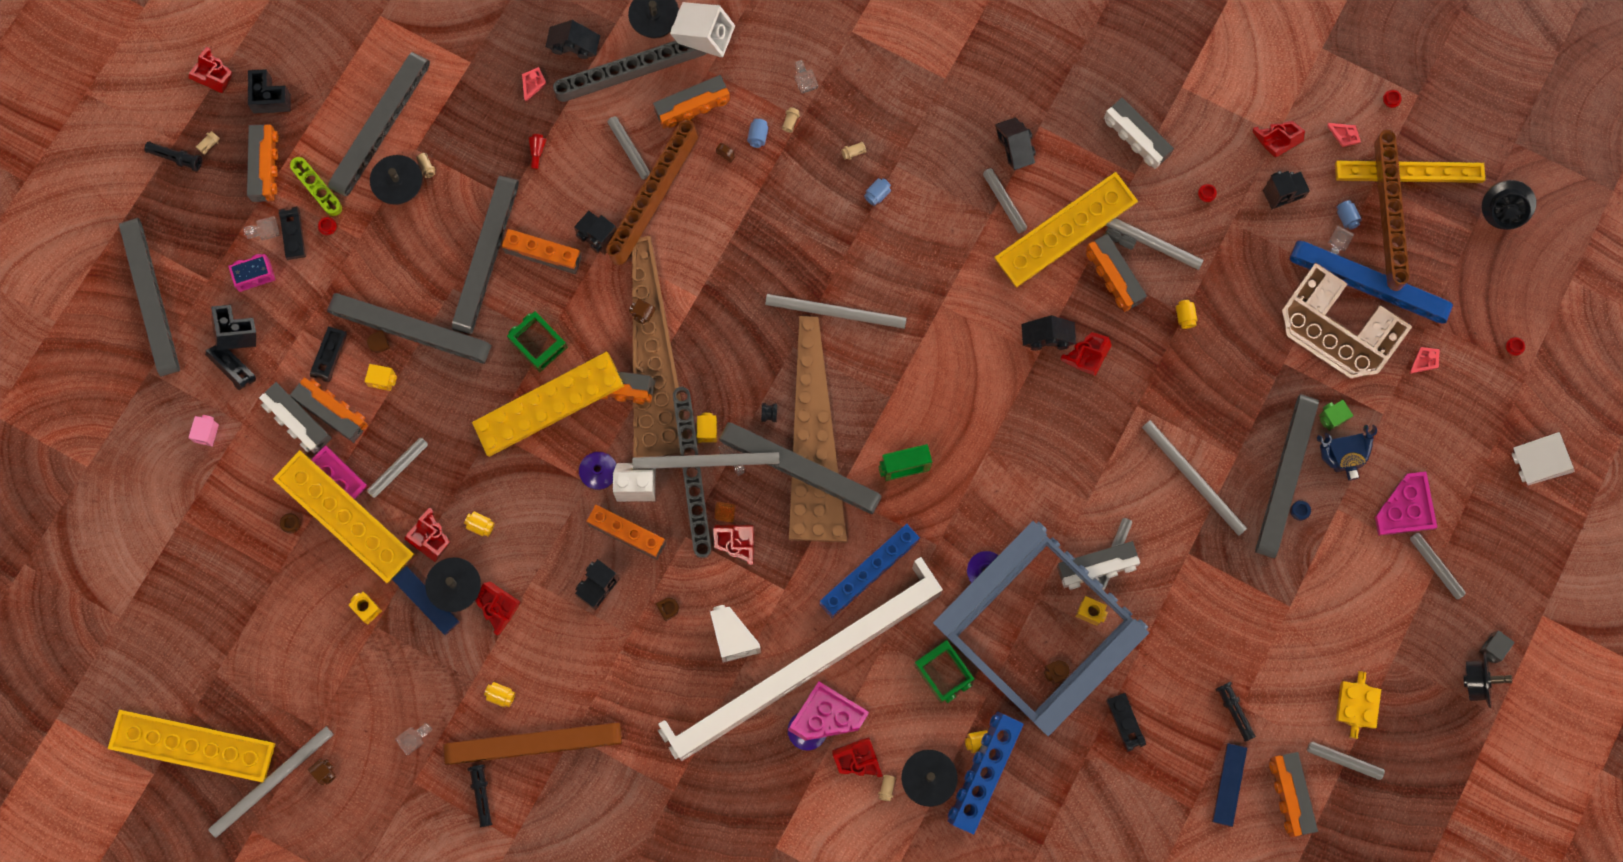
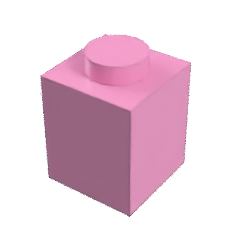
[189,415,219,446]

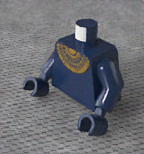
[1317,424,1377,481]

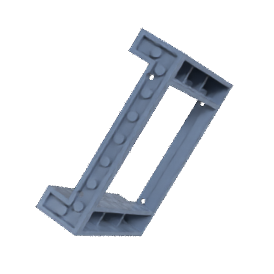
[933,521,1149,736]

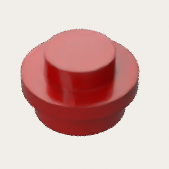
[1383,90,1402,108]
[1198,184,1217,202]
[318,217,337,236]
[1505,337,1525,356]

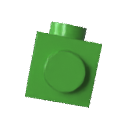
[1319,400,1353,431]

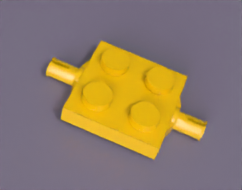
[1336,671,1381,739]

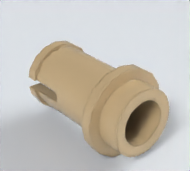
[782,107,800,133]
[196,131,220,155]
[841,142,866,160]
[416,153,436,178]
[878,775,896,802]

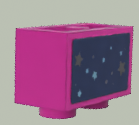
[228,254,276,292]

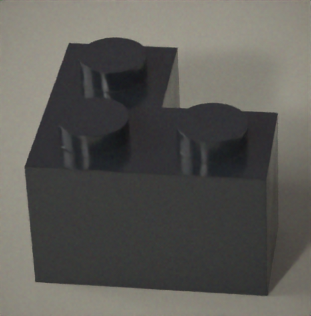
[545,20,600,59]
[248,69,291,114]
[995,117,1036,170]
[1263,171,1310,210]
[574,210,617,255]
[211,305,256,351]
[1021,315,1076,351]
[575,559,619,611]

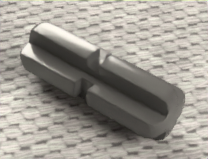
[1105,227,1136,250]

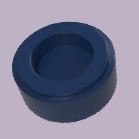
[1290,501,1311,521]

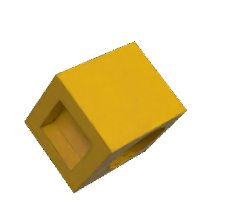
[365,364,397,391]
[697,413,717,443]
[349,592,382,625]
[1075,596,1108,626]

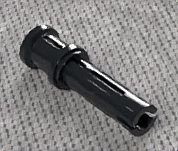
[144,141,202,172]
[1215,681,1256,742]
[467,764,492,828]

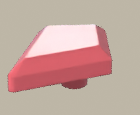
[522,67,546,101]
[1327,123,1361,147]
[1410,347,1440,374]

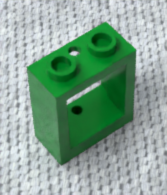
[507,311,568,373]
[878,444,933,482]
[914,640,974,704]

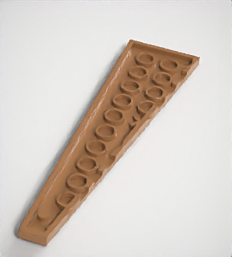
[632,236,691,457]
[789,316,847,543]

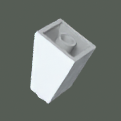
[670,2,735,57]
[1512,432,1575,485]
[613,463,656,502]
[710,605,761,663]

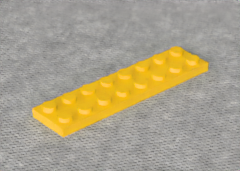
[994,172,1138,288]
[472,352,624,457]
[273,450,415,584]
[108,710,276,782]

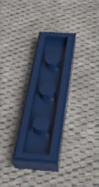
[392,566,460,636]
[1212,743,1247,827]

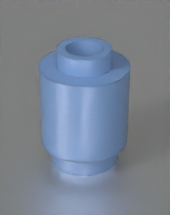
[747,119,768,148]
[864,178,891,206]
[1337,200,1362,229]

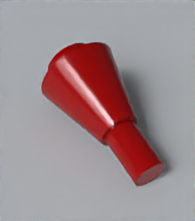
[528,134,547,169]

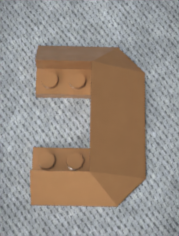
[1282,263,1413,378]

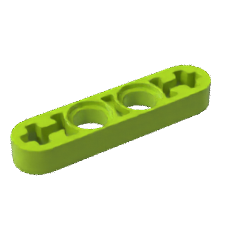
[290,157,342,216]

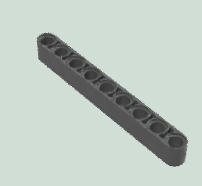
[553,41,707,102]
[328,52,430,197]
[452,176,519,334]
[119,218,180,377]
[327,293,492,364]
[673,387,711,559]
[1255,394,1319,559]
[719,422,882,514]

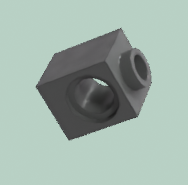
[1479,630,1515,663]

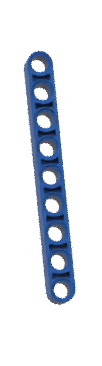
[1290,241,1453,324]

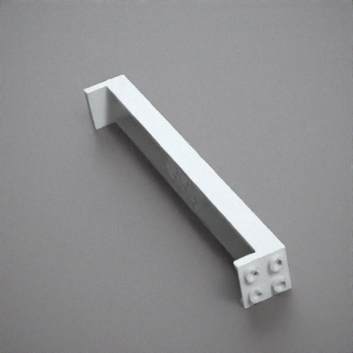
[658,557,943,761]

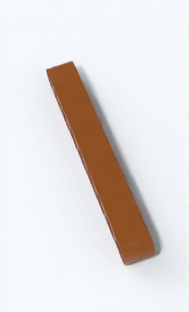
[606,120,698,265]
[1374,130,1410,291]
[443,723,622,765]

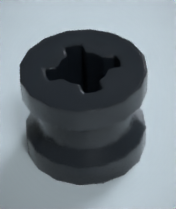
[761,403,777,422]

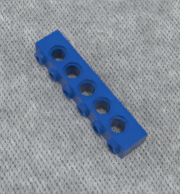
[819,524,920,619]
[948,711,1024,835]

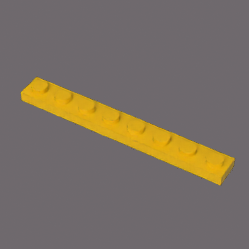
[1335,161,1485,183]

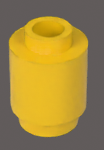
[1175,300,1198,329]
[464,511,495,537]
[484,682,516,707]
[965,730,988,753]

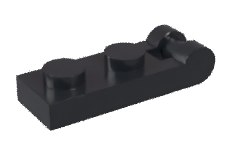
[279,206,306,260]
[310,326,347,382]
[205,345,256,390]
[1106,693,1146,752]

